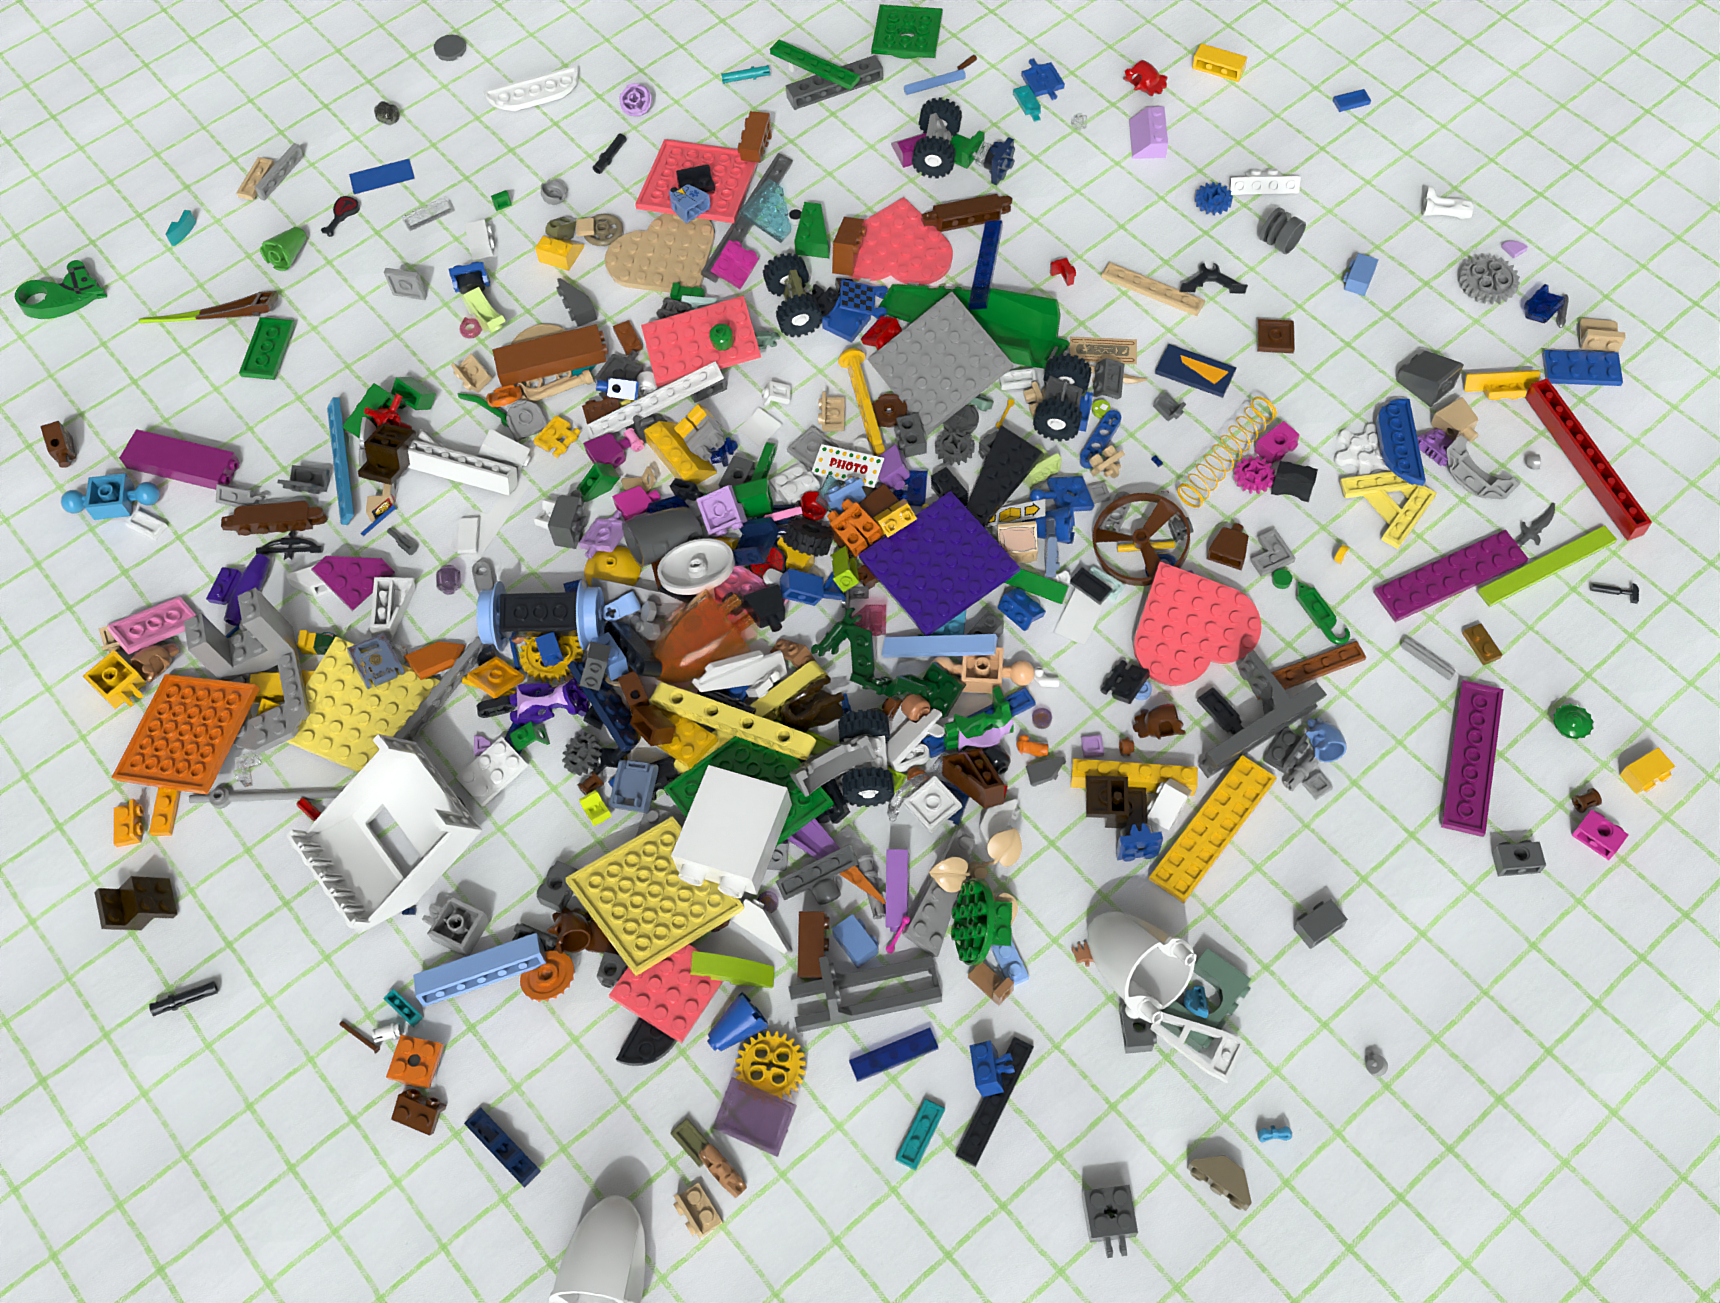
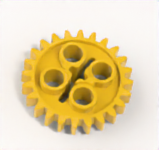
[519,636,584,684]
[734,1031,806,1104]

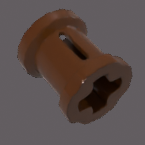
[577,771,604,795]
[1572,788,1602,813]

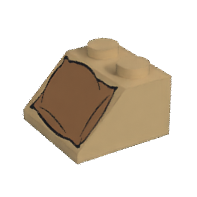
[997,521,1038,563]

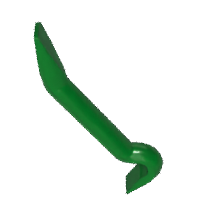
[457,393,508,427]

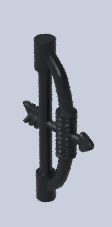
[256,530,323,560]

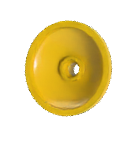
[584,545,641,587]

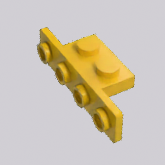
[1464,370,1541,400]

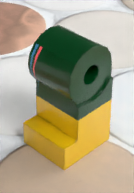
[297,630,338,655]

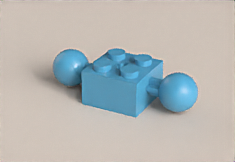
[61,473,160,520]

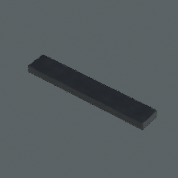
[955,1037,1034,1168]

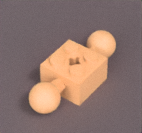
[930,647,1035,694]

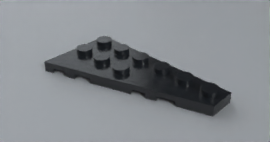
[966,425,1044,527]

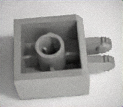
[422,897,490,956]

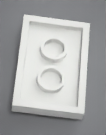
[456,736,529,807]

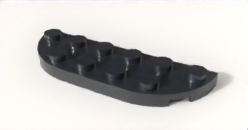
[616,1017,677,1066]

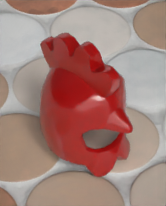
[1123,60,1168,96]

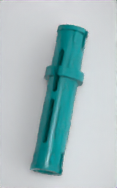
[721,65,770,84]

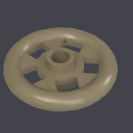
[584,214,623,246]

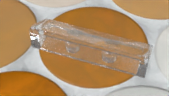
[401,196,455,231]

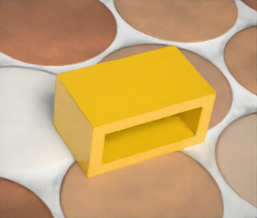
[1620,747,1676,795]

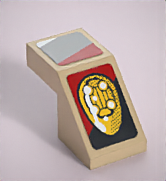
[366,484,396,522]

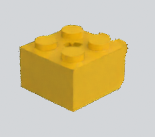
[83,650,146,709]

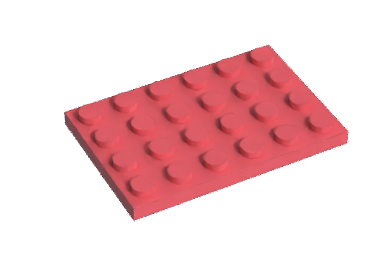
[641,296,761,387]

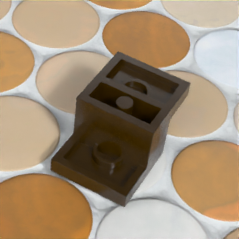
[358,423,416,485]
[1085,776,1147,828]
[94,876,178,930]

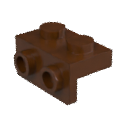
[391,1089,447,1136]

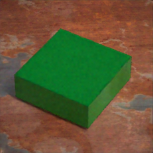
[491,190,512,211]

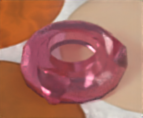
[459,317,482,339]

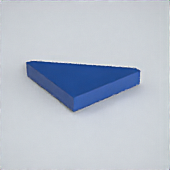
[823,572,846,601]

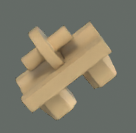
[1023,382,1045,417]
[1089,445,1125,478]

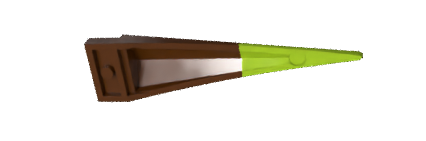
[139,291,278,323]

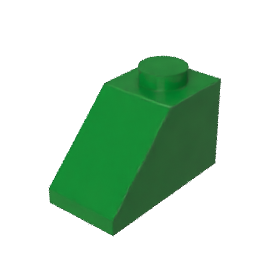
[576,462,620,502]

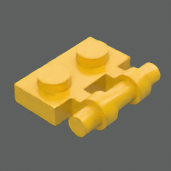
[533,415,581,458]

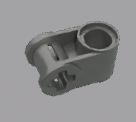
[656,298,690,319]

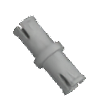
[1283,754,1319,791]

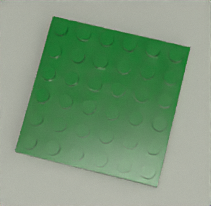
[664,717,834,847]

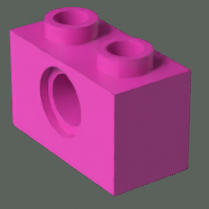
[1254,421,1300,464]
[1572,809,1629,860]

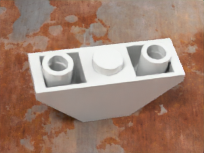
[286,564,331,597]
[979,799,1020,861]

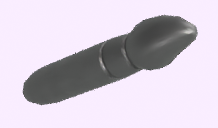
[1557,294,1569,328]

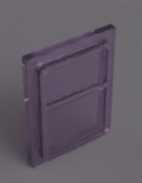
[713,1077,797,1157]

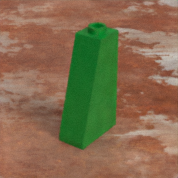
[704,478,774,518]

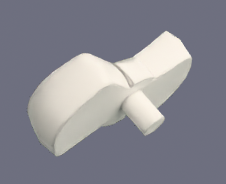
[1043,571,1072,586]

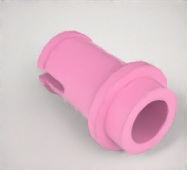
[623,428,644,452]

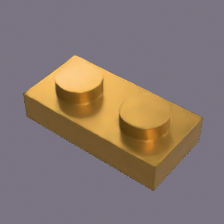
[1462,623,1503,666]

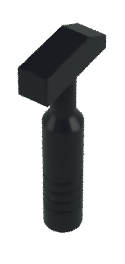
[1590,583,1639,604]

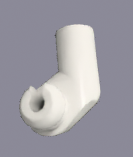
[1034,666,1059,687]

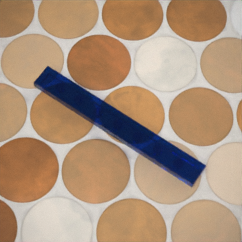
[968,220,1003,310]

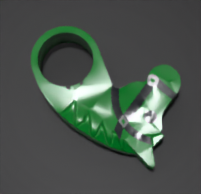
[15,260,107,319]

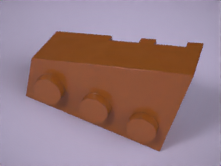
[738,111,772,163]
[832,217,867,276]

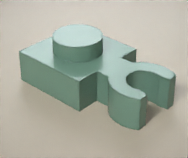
[754,331,781,349]

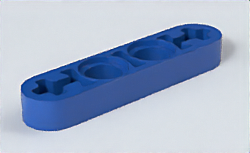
[1079,410,1122,469]

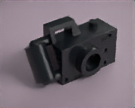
[669,478,705,501]

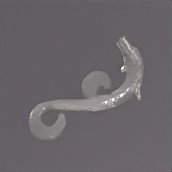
[887,753,949,822]

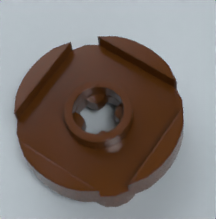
[872,394,907,428]

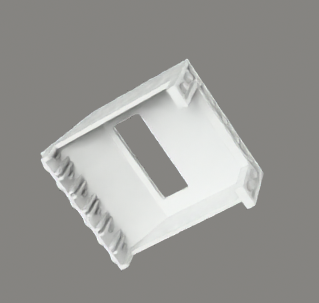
[287,734,482,934]

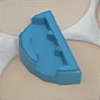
[1183,986,1209,1018]

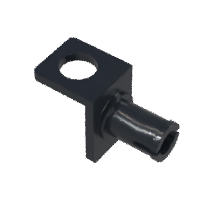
[593,747,631,775]

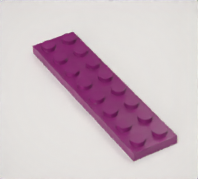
[1373,530,1529,623]
[1441,680,1504,837]

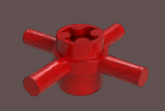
[364,393,412,429]

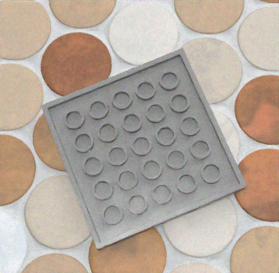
[867,291,1014,435]

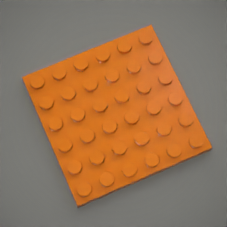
[111,674,260,795]

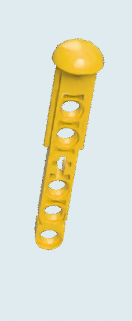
[838,347,885,456]

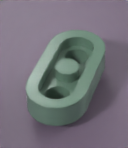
[968,394,994,411]

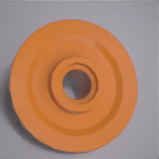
[520,951,575,1002]

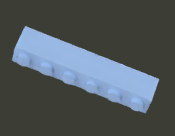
[413,933,546,1007]

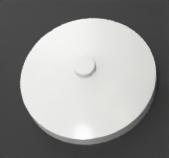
[657,539,735,595]

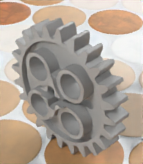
[1459,254,1520,305]

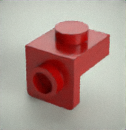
[1050,258,1076,286]

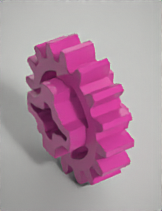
[1233,456,1276,494]

